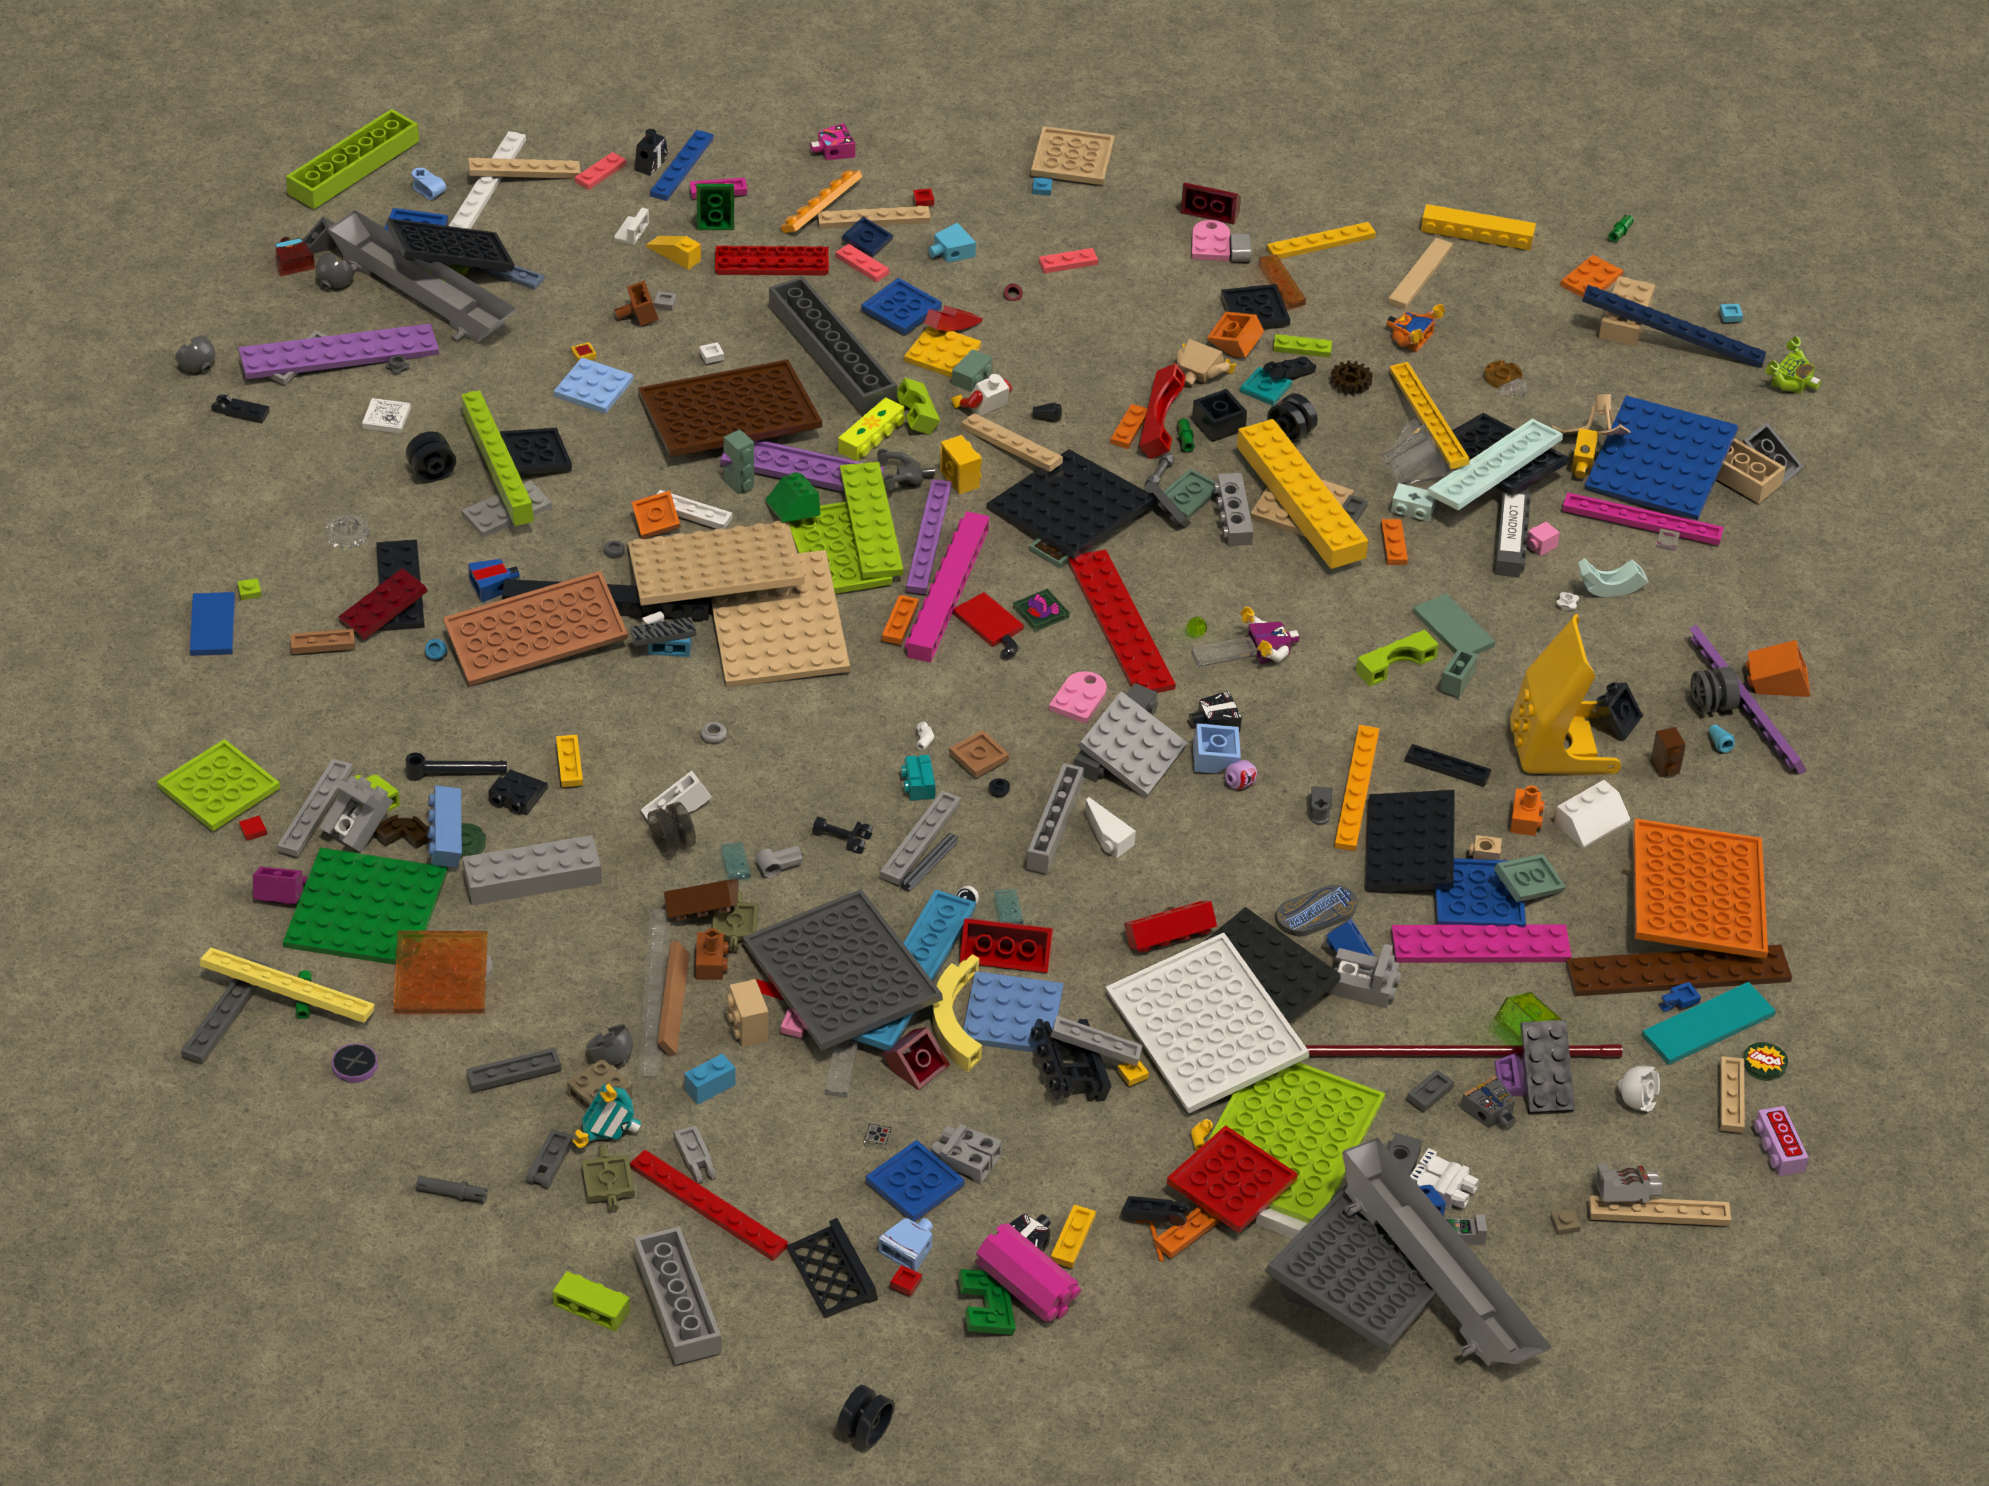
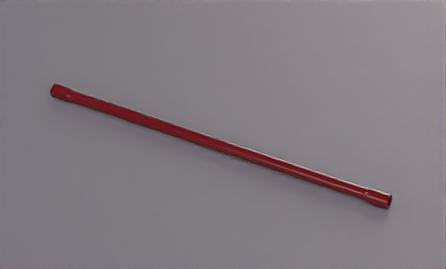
[1305,1044,1622,1058]

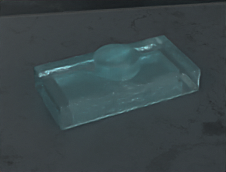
[721,842,751,880]
[994,889,1024,924]

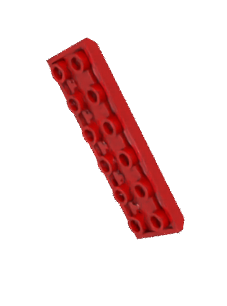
[715,245,829,276]

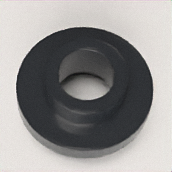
[989,778,1010,797]

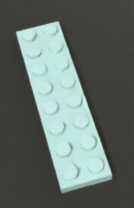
[1428,419,1563,510]

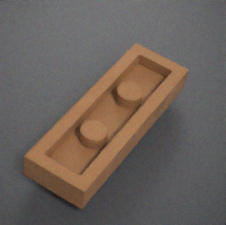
[291,629,355,654]

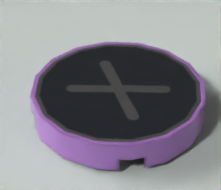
[332,1043,378,1083]

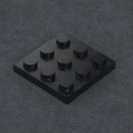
[1221,284,1290,328]
[499,427,572,475]

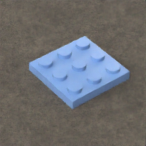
[554,358,633,414]

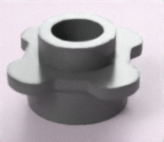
[386,355,410,374]

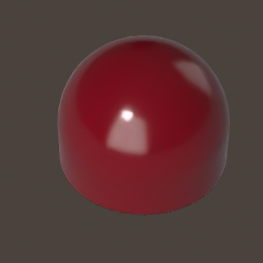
[1003,283,1023,301]

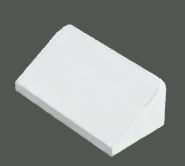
[1256,1208,1308,1239]

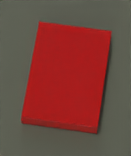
[953,592,1024,647]

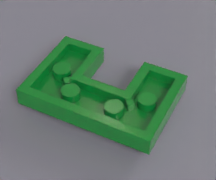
[958,1269,1016,1335]

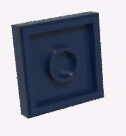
[841,216,894,258]

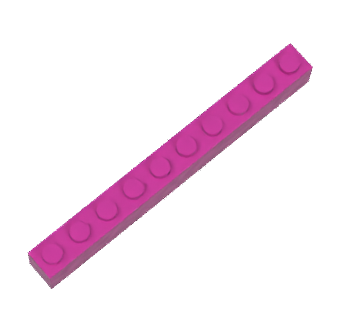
[905,511,990,663]

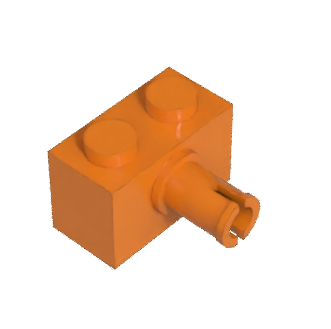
[1510,785,1545,836]

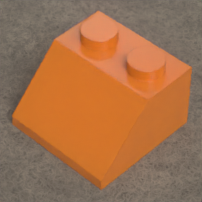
[1207,312,1264,358]

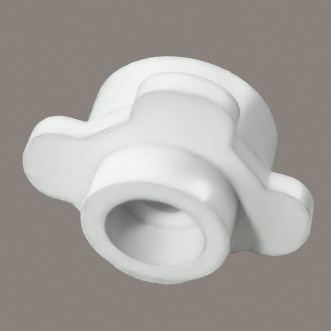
[1557,592,1579,611]

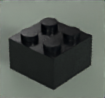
[1192,389,1247,441]

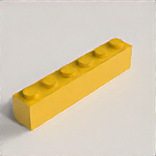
[1421,204,1536,251]

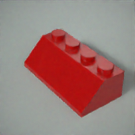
[960,918,1054,973]

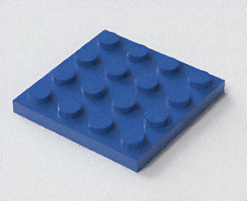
[1435,858,1526,927]

